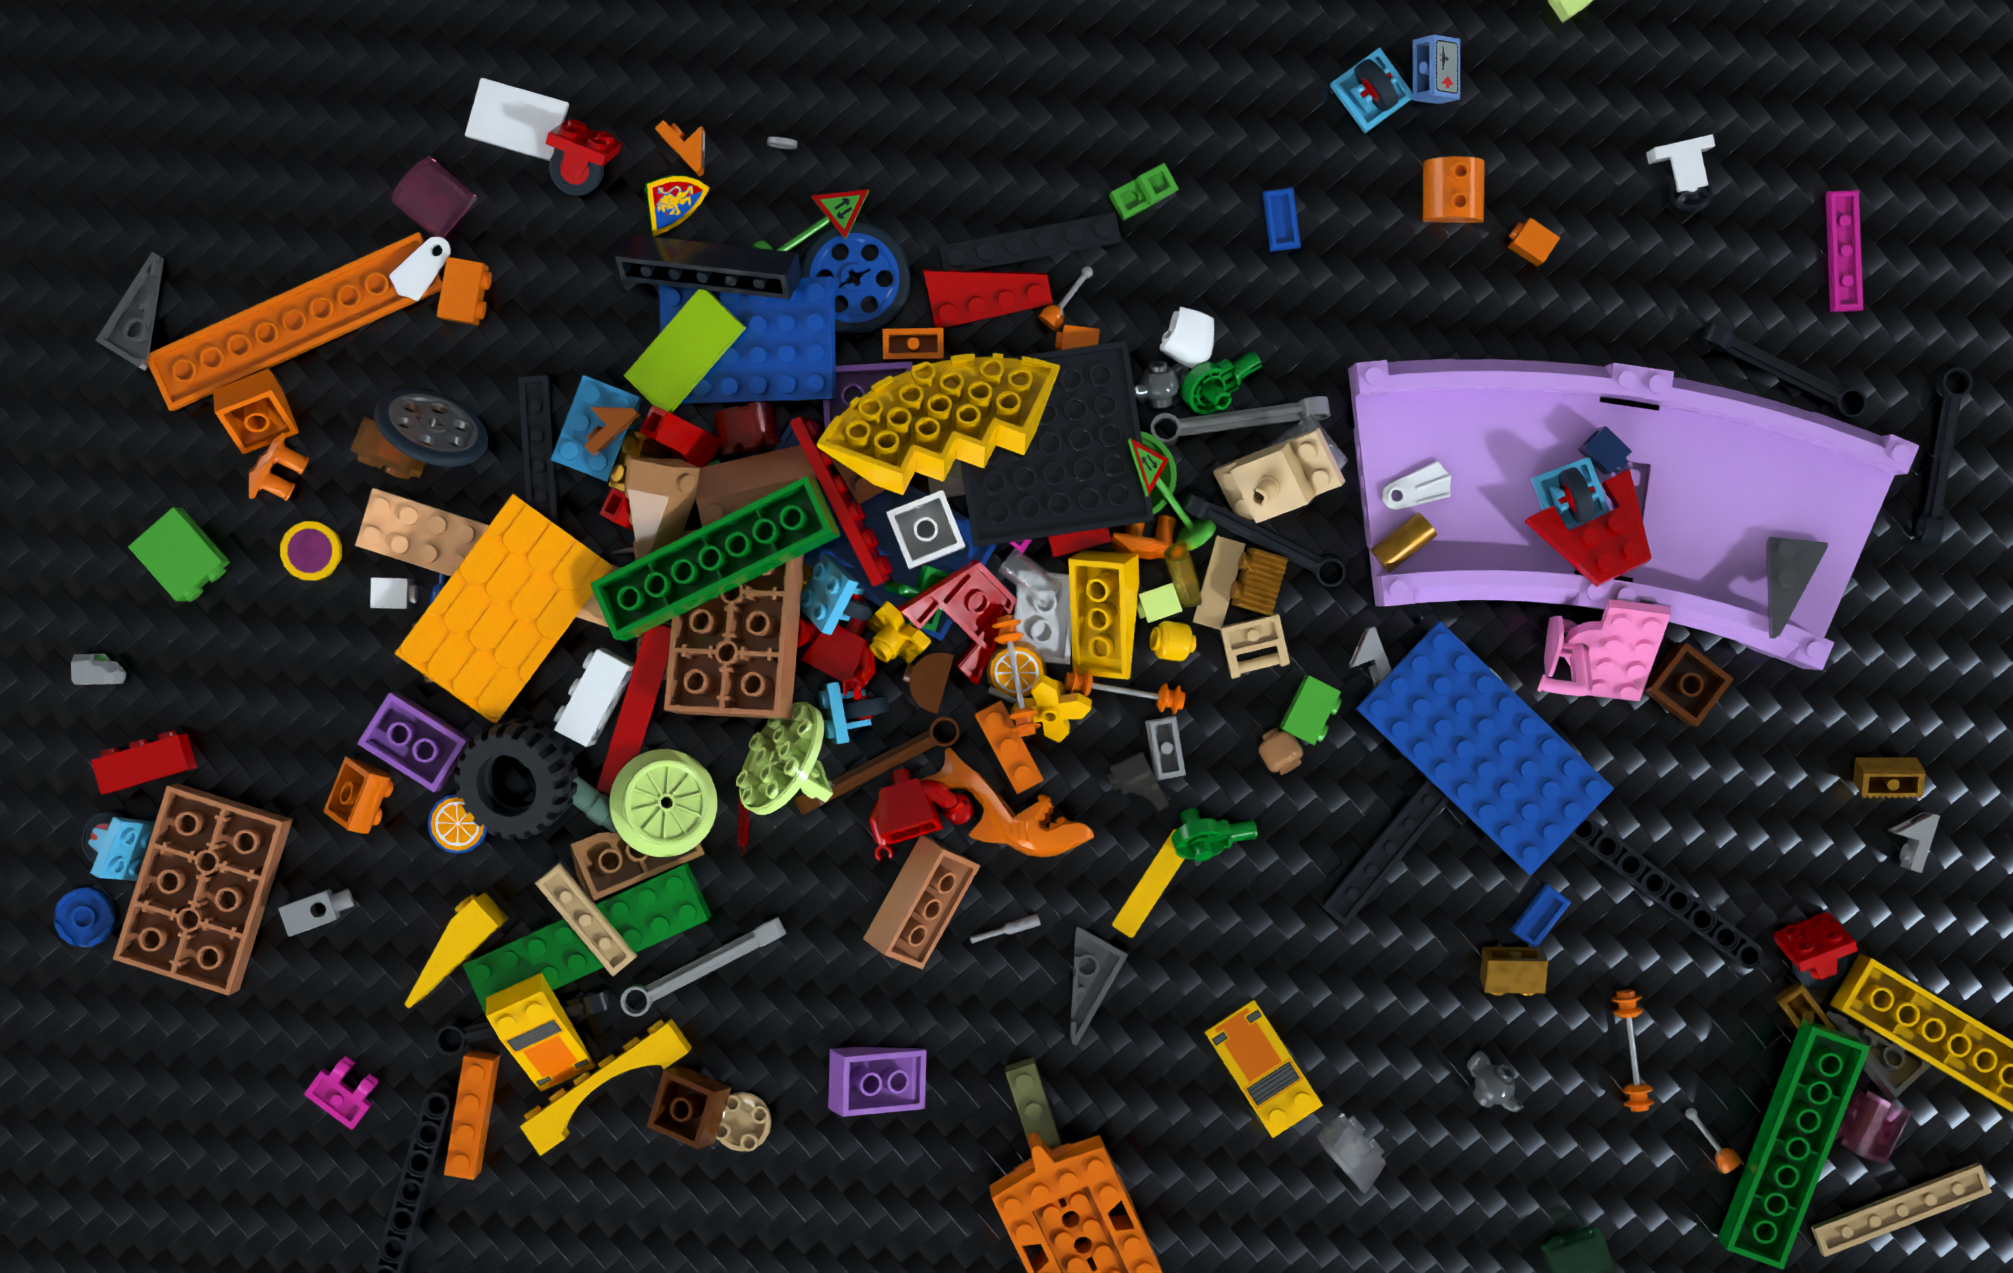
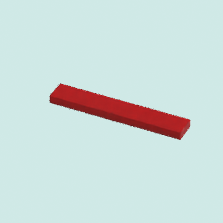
[596,624,671,794]

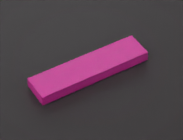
[1826,190,1863,312]

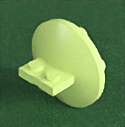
[736,702,833,815]

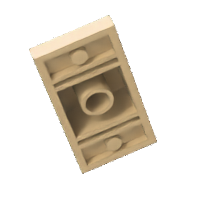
[1213,428,1345,523]

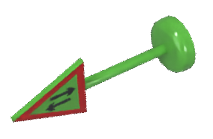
[753,189,869,251]
[1128,438,1216,551]

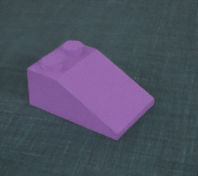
[828,1047,927,1117]

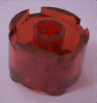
[714,401,781,456]

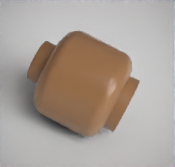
[1258,728,1303,775]

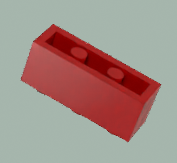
[91,730,197,795]

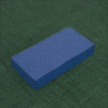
[1262,187,1301,252]
[1510,883,1571,947]

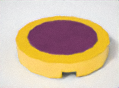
[280,521,342,581]

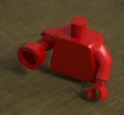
[797,617,876,700]
[869,768,974,861]

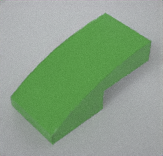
[1108,163,1179,221]

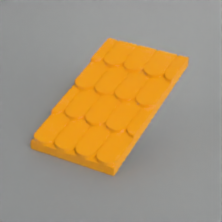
[394,494,613,724]

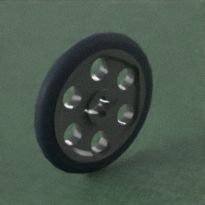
[374,389,488,467]

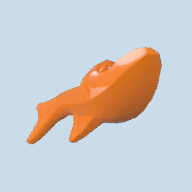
[921,747,1094,857]

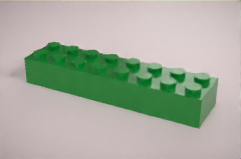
[590,476,841,641]
[463,862,712,1020]
[1718,1018,1870,1269]

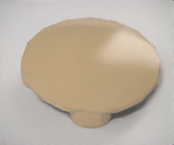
[716,1092,772,1152]

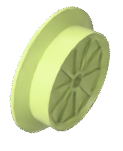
[609,749,717,857]

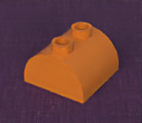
[1423,156,1485,223]
[323,756,393,834]

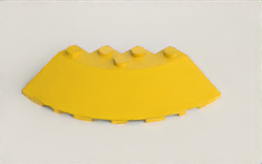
[817,353,1060,495]

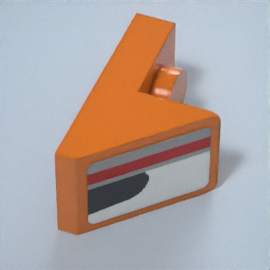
[655,120,705,177]

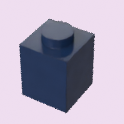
[1578,426,1632,474]

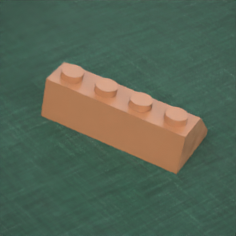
[696,445,818,527]
[863,835,981,970]

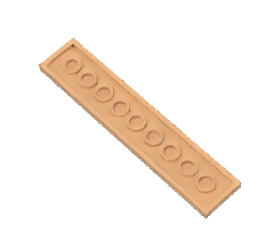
[355,488,641,637]

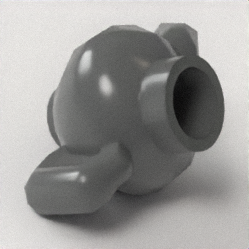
[1133,361,1189,408]
[1467,1051,1523,1112]

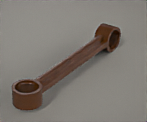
[794,716,959,815]

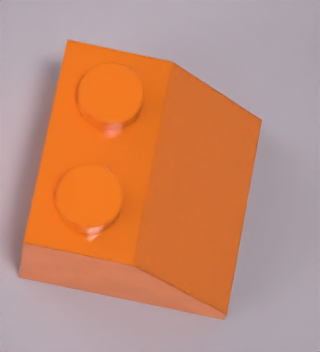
[213,369,299,455]

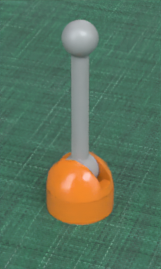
[1038,266,1093,331]
[1685,1108,1742,1174]

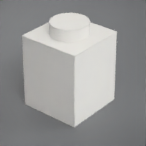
[370,578,418,609]

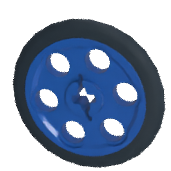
[800,222,912,335]

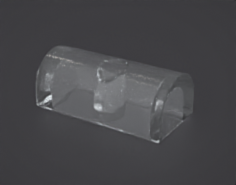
[997,548,1063,608]

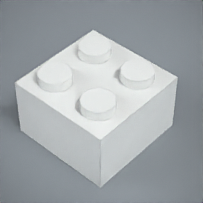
[886,490,965,570]

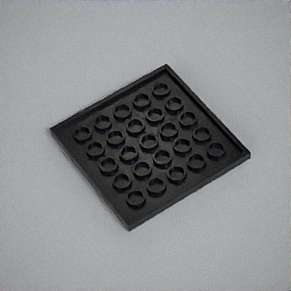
[960,341,1154,548]

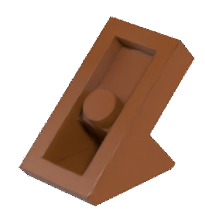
[584,407,641,456]

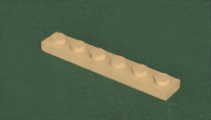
[1811,1162,1992,1257]

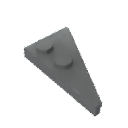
[95,252,164,371]
[1766,537,1828,639]
[1070,925,1128,1046]
[1825,1010,1931,1101]

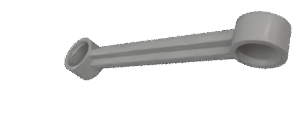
[1151,396,1331,446]
[620,917,786,1017]

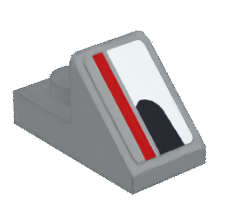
[1348,626,1391,683]
[1888,812,1940,873]

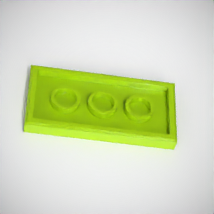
[624,289,746,414]

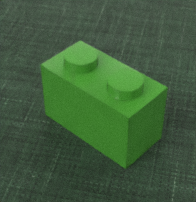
[1279,675,1342,745]

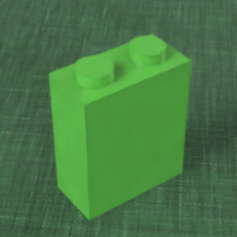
[128,507,230,602]

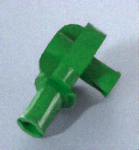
[1180,351,1262,415]
[1171,808,1257,862]

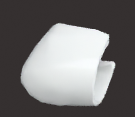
[1160,307,1214,369]

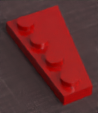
[923,269,1053,328]

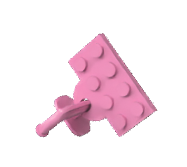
[1538,599,1671,702]

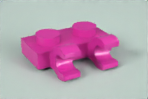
[304,1056,379,1130]

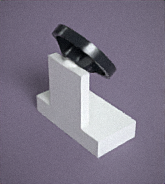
[1646,134,1715,211]

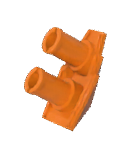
[248,431,309,501]
[1110,515,1184,559]

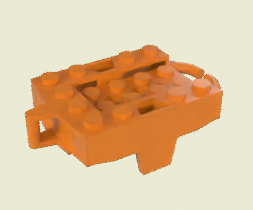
[989,1132,1163,1273]

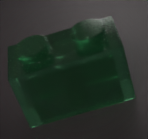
[1540,1226,1615,1273]

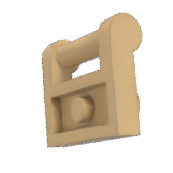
[1219,613,1290,679]

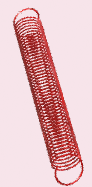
[737,792,750,855]

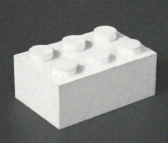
[554,648,635,747]

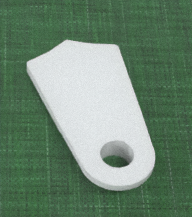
[389,237,451,301]
[1382,461,1452,510]

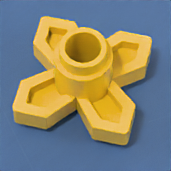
[867,601,931,663]
[1011,674,1092,742]

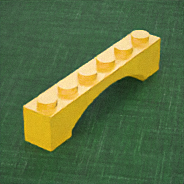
[520,1018,692,1156]

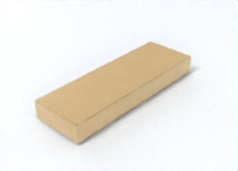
[1192,536,1246,630]

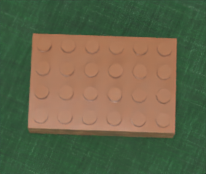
[664,530,805,719]
[113,783,293,996]

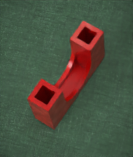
[599,405,722,531]

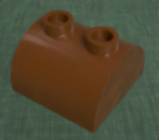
[903,651,955,714]

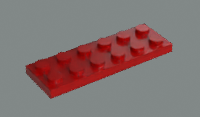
[789,416,893,586]

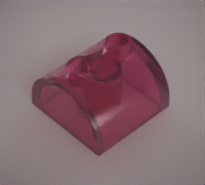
[391,157,478,238]
[1840,1090,1912,1165]

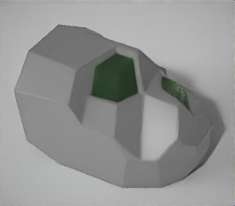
[71,654,126,685]

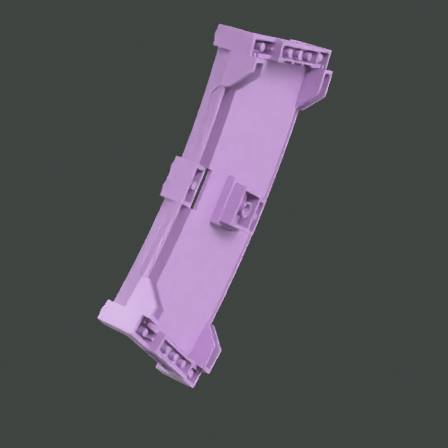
[1348,359,1919,670]

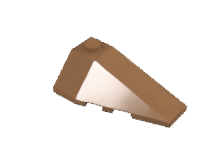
[624,457,700,560]
[570,832,704,902]

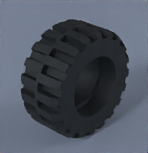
[455,718,578,840]

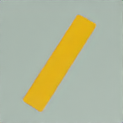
[1112,829,1185,938]

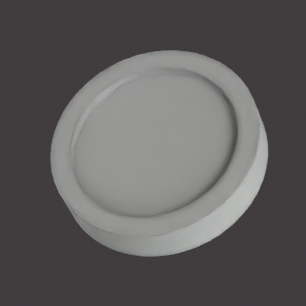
[767,137,797,149]

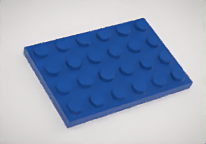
[659,276,836,404]

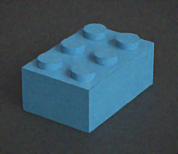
[551,375,644,482]

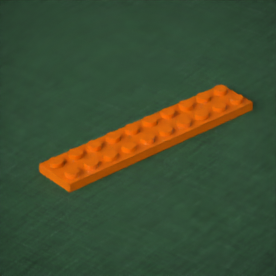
[148,232,443,411]

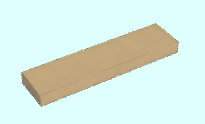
[535,863,637,976]

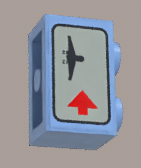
[1413,34,1460,104]

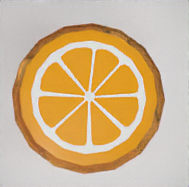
[987,641,1047,699]

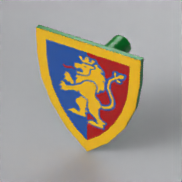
[644,175,710,237]

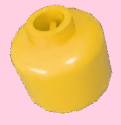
[1150,620,1196,662]

